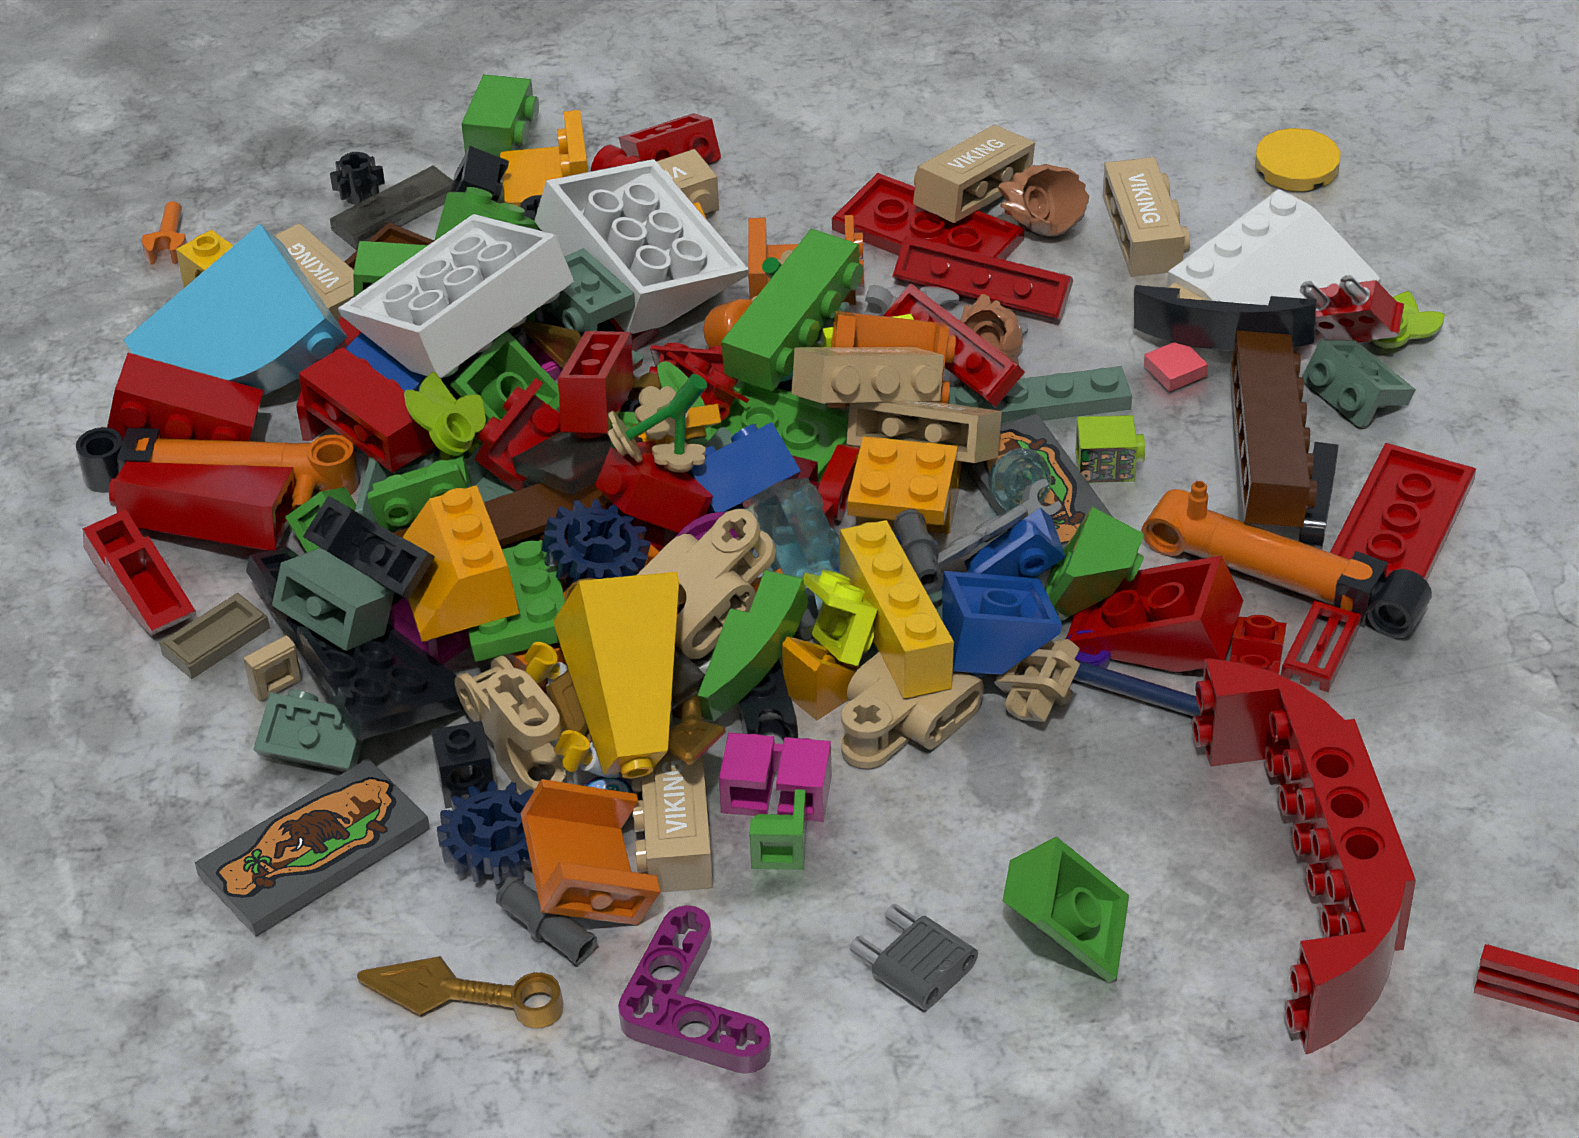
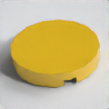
[1255,128,1341,192]

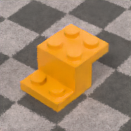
[847,436,963,534]

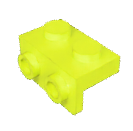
[803,569,878,666]

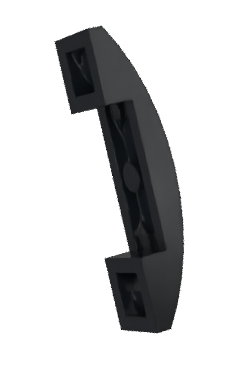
[1134,285,1317,351]
[303,496,435,600]

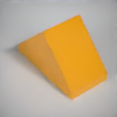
[782,636,861,721]

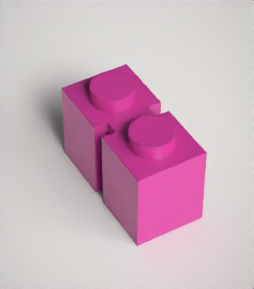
[719,732,832,822]

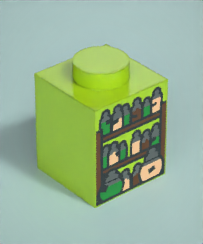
[1075,415,1145,483]

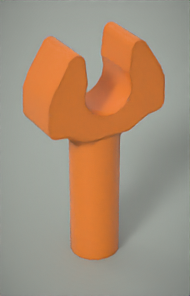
[142,201,187,264]

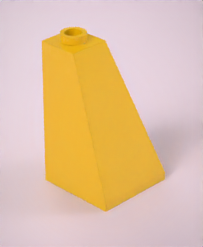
[553,571,679,779]

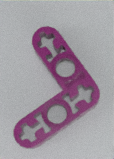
[618,905,771,1074]

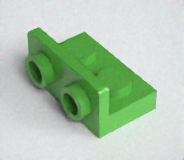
[367,455,472,531]

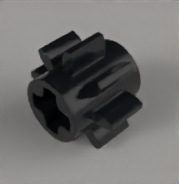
[330,152,385,205]

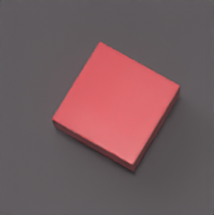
[1144,342,1208,392]

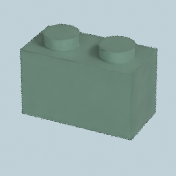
[272,548,395,651]

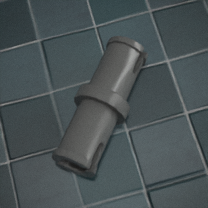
[894,509,944,595]
[496,876,597,964]

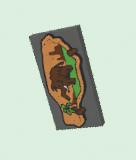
[963,414,1114,549]
[195,758,430,936]

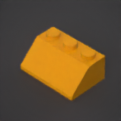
[403,485,519,642]

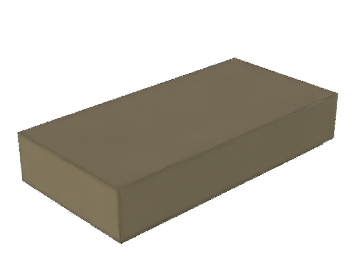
[159,593,270,679]

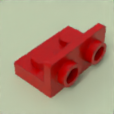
[618,113,721,164]
[474,378,568,491]

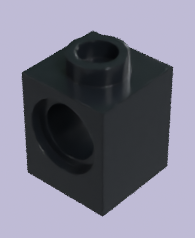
[431,720,494,809]

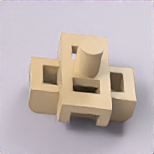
[994,639,1080,722]

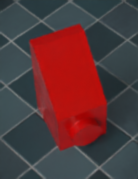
[595,441,713,533]

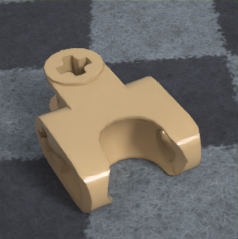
[637,509,776,659]
[841,652,984,769]
[455,656,567,794]

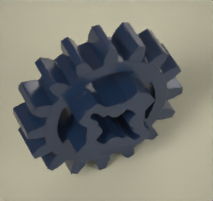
[541,499,651,583]
[437,781,534,884]

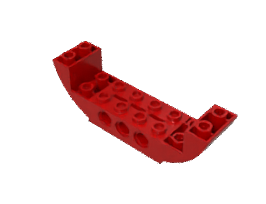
[1192,658,1416,1054]

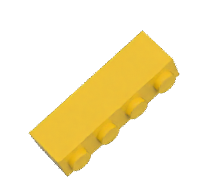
[839,520,954,699]

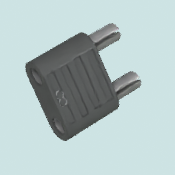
[849,904,978,1010]

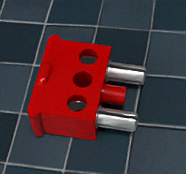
[1300,275,1404,343]

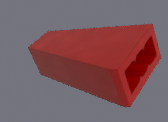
[109,462,295,551]

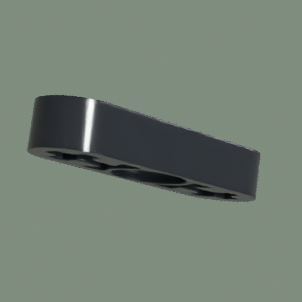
[1299,442,1339,550]

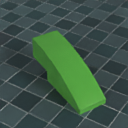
[697,570,808,722]

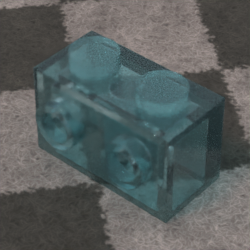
[742,478,840,587]

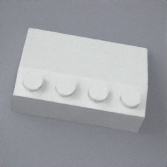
[534,159,749,334]
[1167,189,1381,353]
[338,214,574,379]

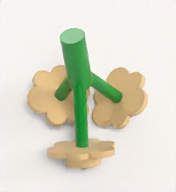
[608,374,707,472]

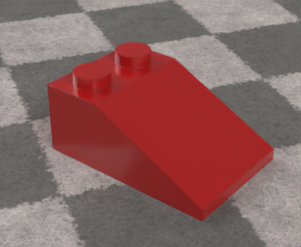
[1066,555,1244,672]

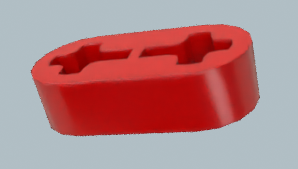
[816,444,860,521]

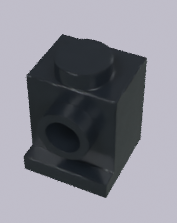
[451,146,509,202]

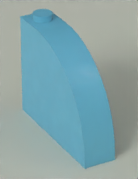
[123,224,348,395]

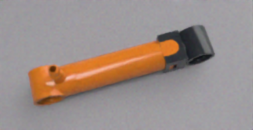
[76,427,359,510]
[1141,481,1432,638]

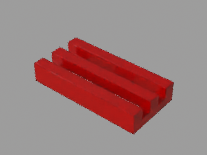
[1281,600,1362,692]
[1474,944,1579,1022]

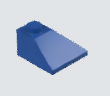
[942,571,1062,677]

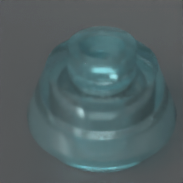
[988,448,1051,511]

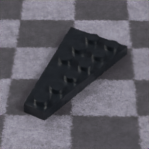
[246,546,464,740]

